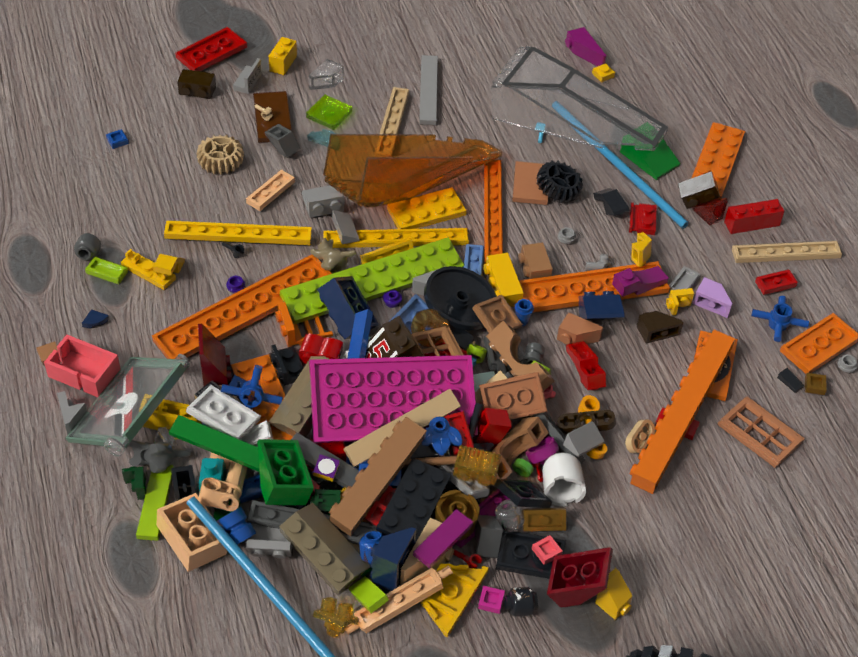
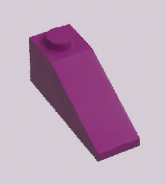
[565,27,607,66]

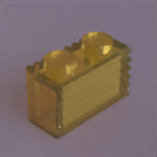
[453,445,501,486]

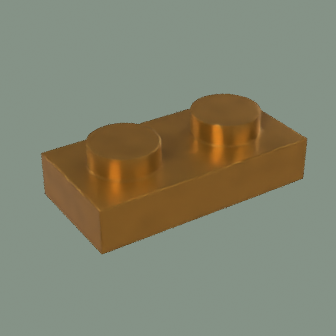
[523,508,566,531]

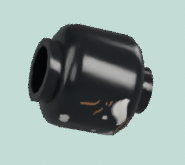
[504,587,538,617]

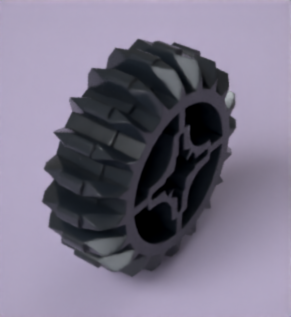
[536,160,583,203]

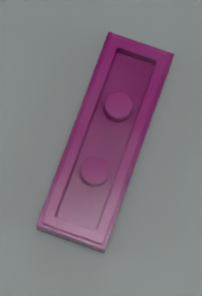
[413,509,473,568]

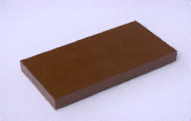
[253,91,292,143]

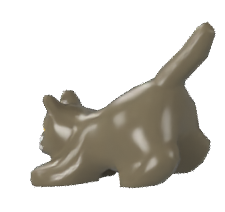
[310,238,356,272]

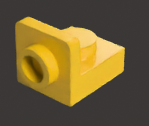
[666,288,694,316]

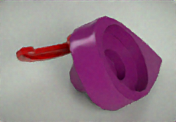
[526,436,559,482]

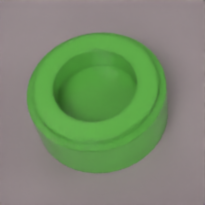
[512,458,534,477]

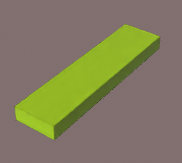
[136,465,174,541]

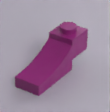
[612,266,669,297]

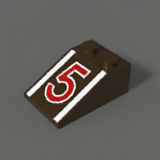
[365,316,423,358]

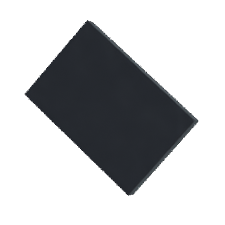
[496,529,566,579]

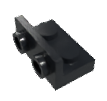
[269,345,303,386]

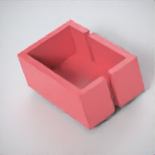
[44,335,121,397]

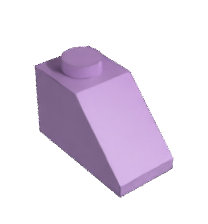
[693,277,732,318]

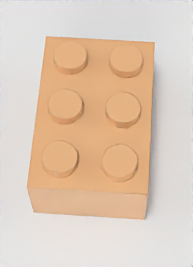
[156,493,227,572]

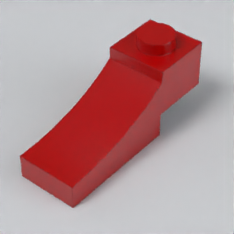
[566,341,606,390]

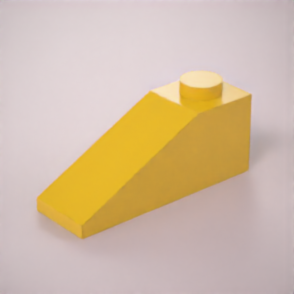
[141,395,202,431]

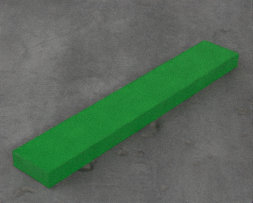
[169,415,260,472]

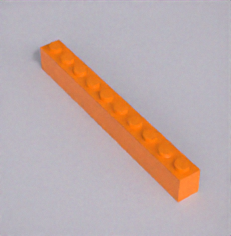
[629,329,735,494]

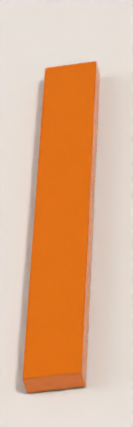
[484,159,503,264]

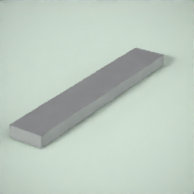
[419,55,438,125]

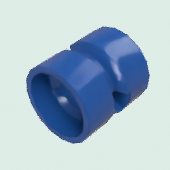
[217,507,256,544]

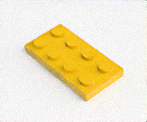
[387,187,466,229]

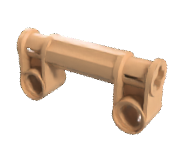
[198,452,248,511]

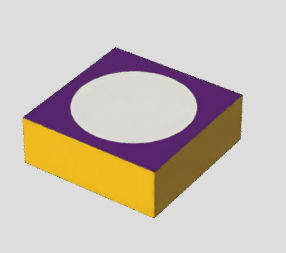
[313,454,340,482]

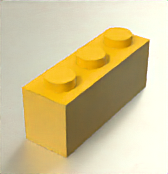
[483,253,524,307]

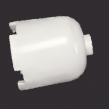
[542,453,586,506]

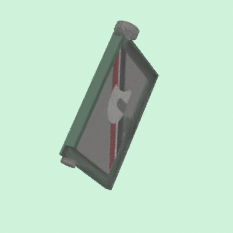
[65,354,190,457]

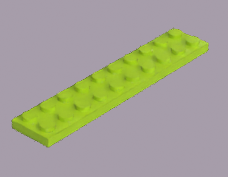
[280,237,464,324]

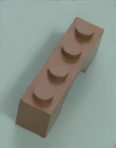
[486,321,555,391]
[474,417,549,485]

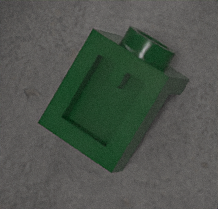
[122,466,146,500]
[310,489,342,513]

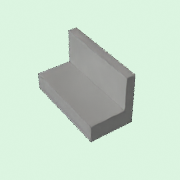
[233,58,262,94]

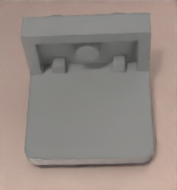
[302,185,344,218]
[246,524,293,558]

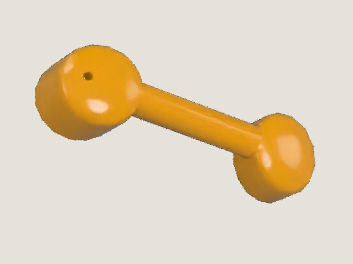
[578,395,607,460]

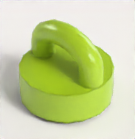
[467,344,487,364]

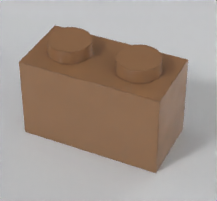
[518,242,553,279]

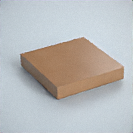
[472,295,523,333]

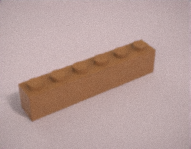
[329,417,427,537]

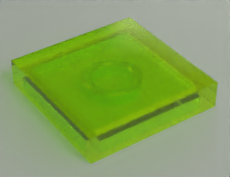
[306,94,352,130]

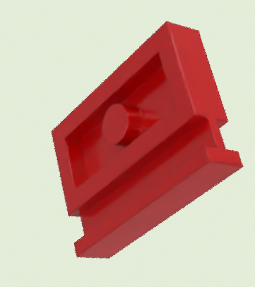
[629,202,657,235]

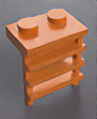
[275,301,333,347]

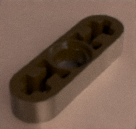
[557,410,616,434]

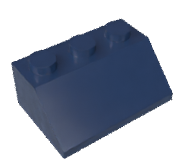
[317,276,379,339]
[370,527,416,594]

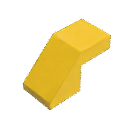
[631,232,652,267]
[153,254,185,275]

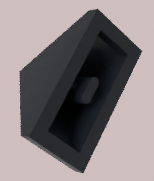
[171,465,197,501]

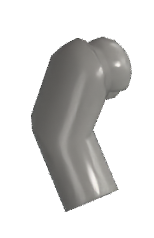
[586,254,610,271]

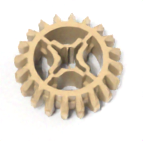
[196,135,244,175]

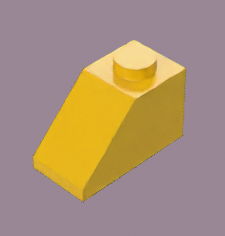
[595,568,633,620]

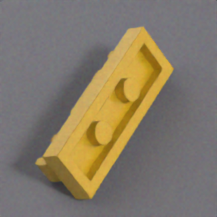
[360,238,414,264]
[121,249,176,290]

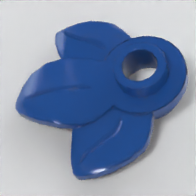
[422,417,462,456]

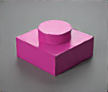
[478,586,505,614]

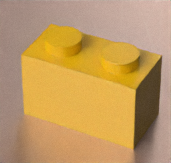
[268,37,297,75]

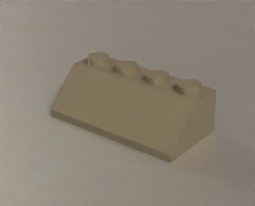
[269,356,329,438]
[279,503,370,596]

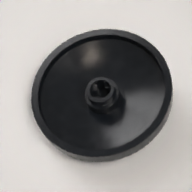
[424,266,497,330]

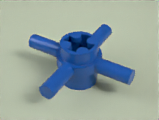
[751,296,809,342]
[221,365,282,410]

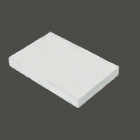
[186,385,261,440]

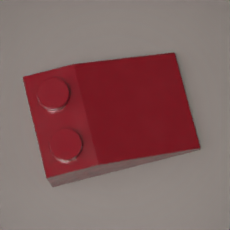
[198,324,232,386]
[547,547,613,608]

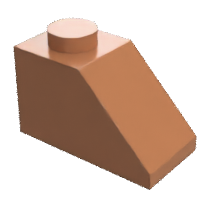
[557,312,603,344]

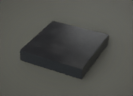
[494,479,552,508]

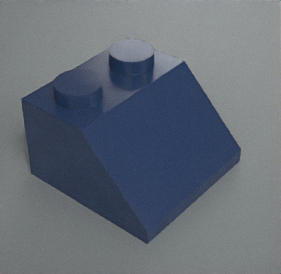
[579,291,625,319]

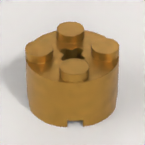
[433,490,479,541]

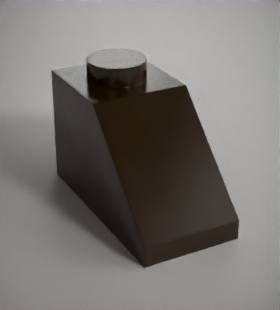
[637,311,683,344]

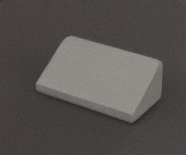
[332,210,360,244]
[563,421,604,457]

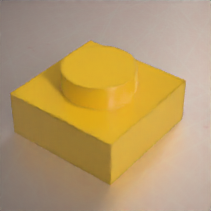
[592,63,615,82]

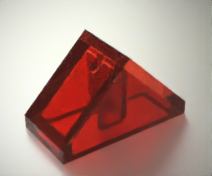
[692,198,728,225]

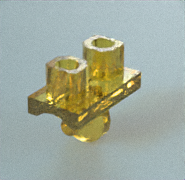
[313,597,359,637]

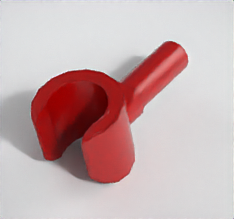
[453,549,482,569]

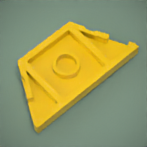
[420,563,489,637]

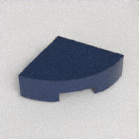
[82,309,109,328]

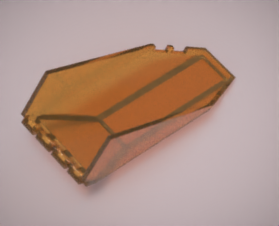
[323,134,503,207]

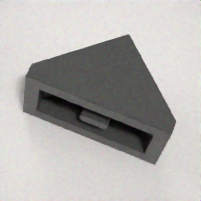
[475,515,503,558]

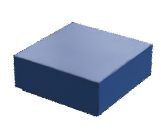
[106,129,129,149]

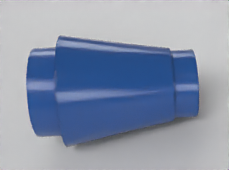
[515,299,534,326]

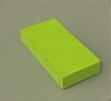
[85,257,128,284]
[348,576,389,613]

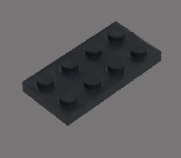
[376,458,451,543]

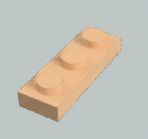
[246,170,295,211]

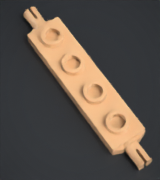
[344,565,453,635]

